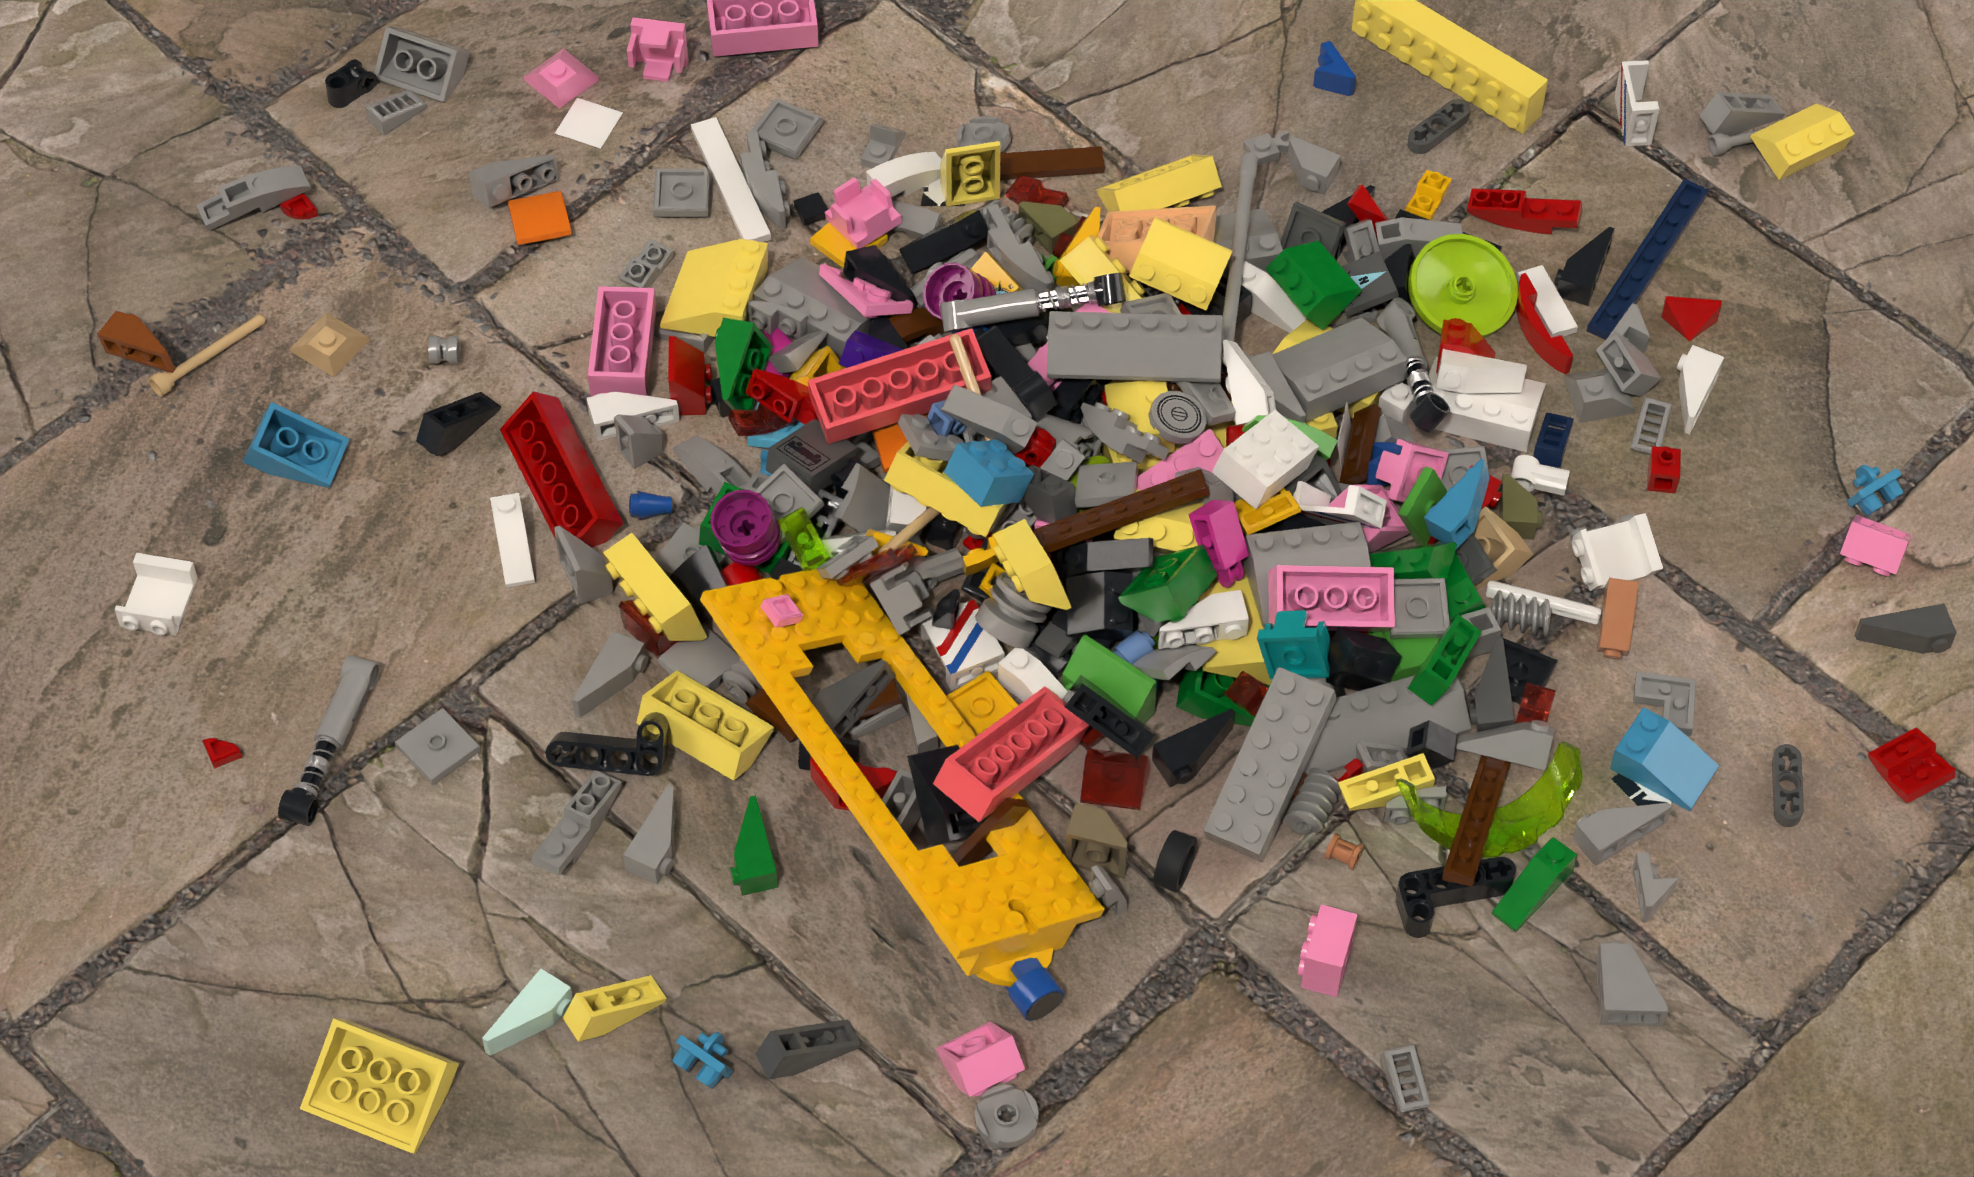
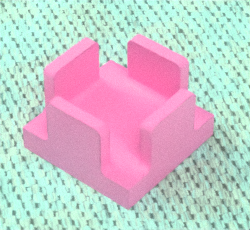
[627,17,688,82]
[825,178,902,249]
[1376,439,1449,502]

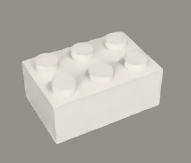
[1212,410,1319,509]

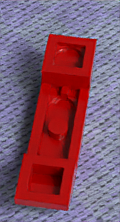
[1516,273,1573,374]

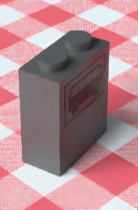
[766,419,858,494]

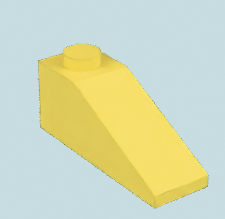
[1338,753,1435,811]
[563,975,667,1042]

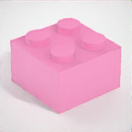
[1297,905,1357,997]

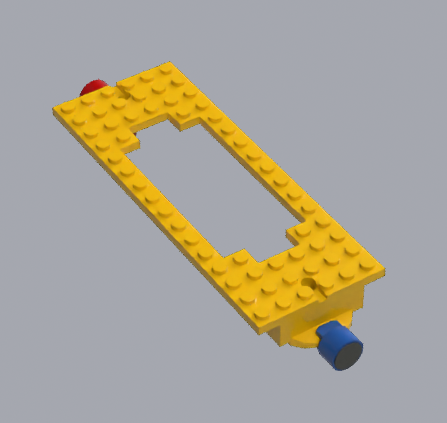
[700,562,1105,1021]

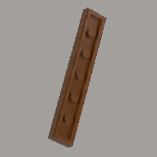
[1034,469,1210,554]
[1442,755,1511,887]

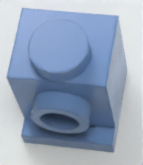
[927,400,967,436]

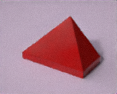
[1347,184,1389,242]
[1661,296,1722,342]

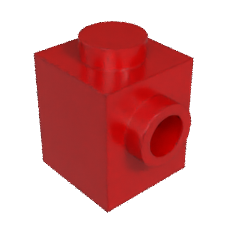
[1012,427,1056,468]
[1647,446,1681,494]

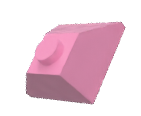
[524,48,599,109]

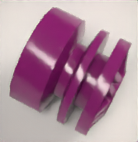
[923,262,997,320]
[711,490,781,566]

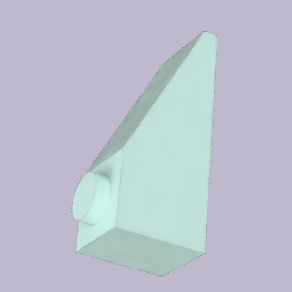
[482,969,573,1056]

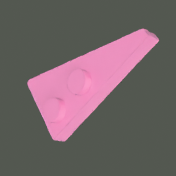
[819,264,913,318]

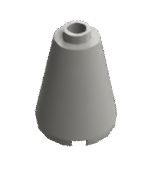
[1036,413,1102,479]

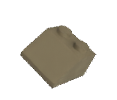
[1065,803,1128,879]

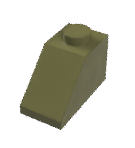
[1018,201,1079,255]
[1499,474,1543,540]

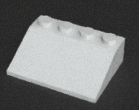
[1429,357,1546,452]

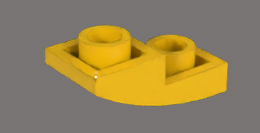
[1405,170,1452,220]
[962,531,999,576]

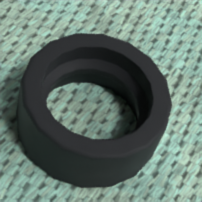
[1153,830,1197,892]

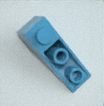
[1424,459,1490,550]

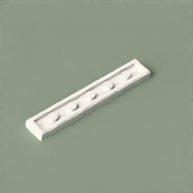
[691,117,771,242]

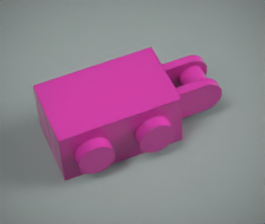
[1188,500,1249,588]

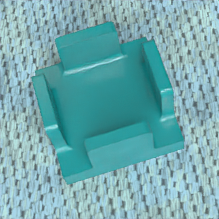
[1257,610,1330,679]

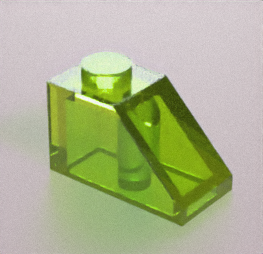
[777,507,832,572]

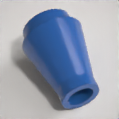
[629,491,672,519]

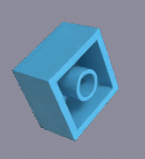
[944,439,1034,507]

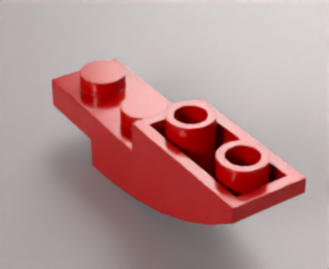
[1467,188,1582,234]
[745,369,851,441]

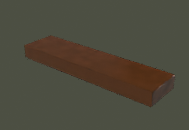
[1000,146,1105,180]

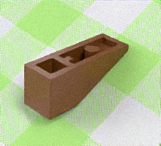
[97,311,176,373]

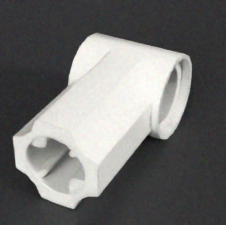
[1511,455,1570,496]

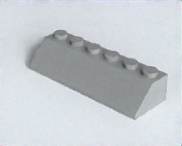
[1047,311,1223,382]
[1304,675,1471,775]

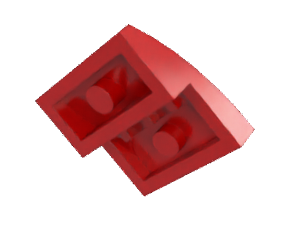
[1868,727,1956,804]

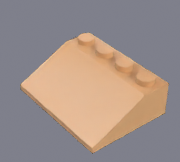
[1096,205,1217,273]

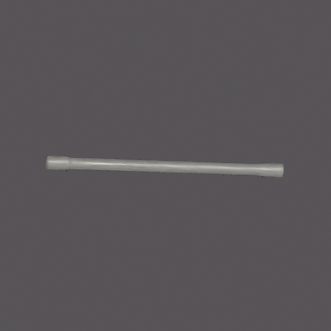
[1221,152,1258,373]

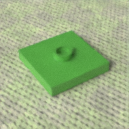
[1398,466,1447,545]

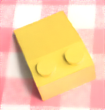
[940,141,1000,207]

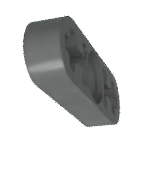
[1407,99,1470,154]
[1772,744,1804,827]

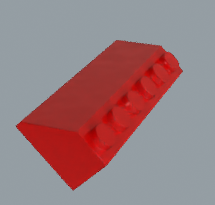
[500,391,623,548]

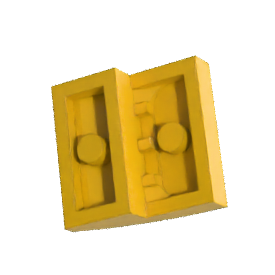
[1234,488,1301,535]

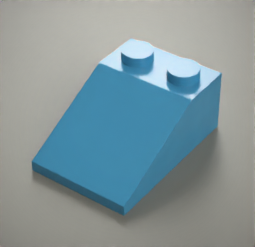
[242,402,350,488]
[1610,707,1719,811]

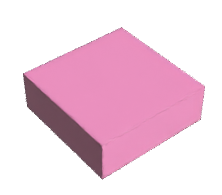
[760,594,803,628]

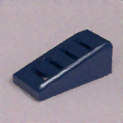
[1533,412,1574,468]

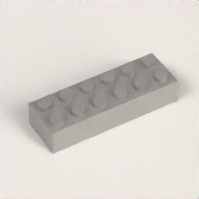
[1203,667,1336,862]

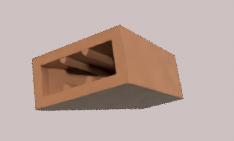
[1597,577,1639,659]

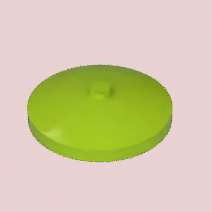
[1408,234,1518,338]

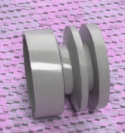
[975,572,1052,649]

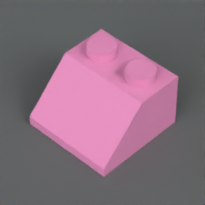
[1329,485,1410,552]
[1840,515,1912,576]
[935,1021,1025,1097]

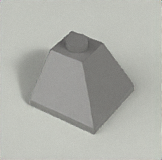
[1563,368,1635,423]
[554,525,614,604]

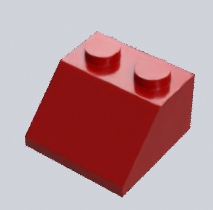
[1436,318,1495,374]
[668,336,711,416]

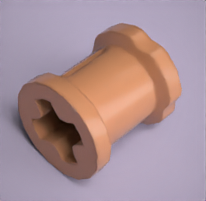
[1325,833,1364,870]

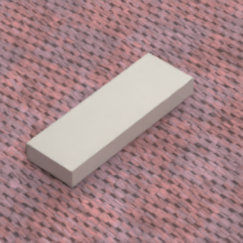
[1516,265,1578,338]

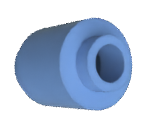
[1113,630,1155,665]

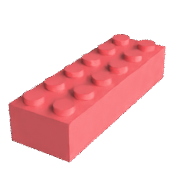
[808,328,992,444]
[933,686,1090,822]

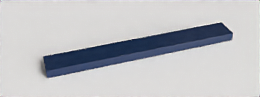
[1586,179,1709,340]

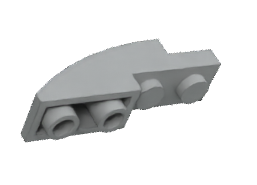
[740,130,790,229]
[197,165,312,231]
[986,204,1054,293]
[1081,402,1170,464]
[673,435,750,495]
[991,439,1087,533]
[532,770,622,876]

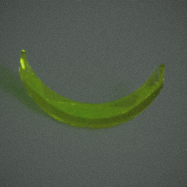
[1396,742,1583,858]

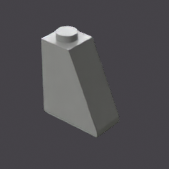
[1596,941,1668,1026]

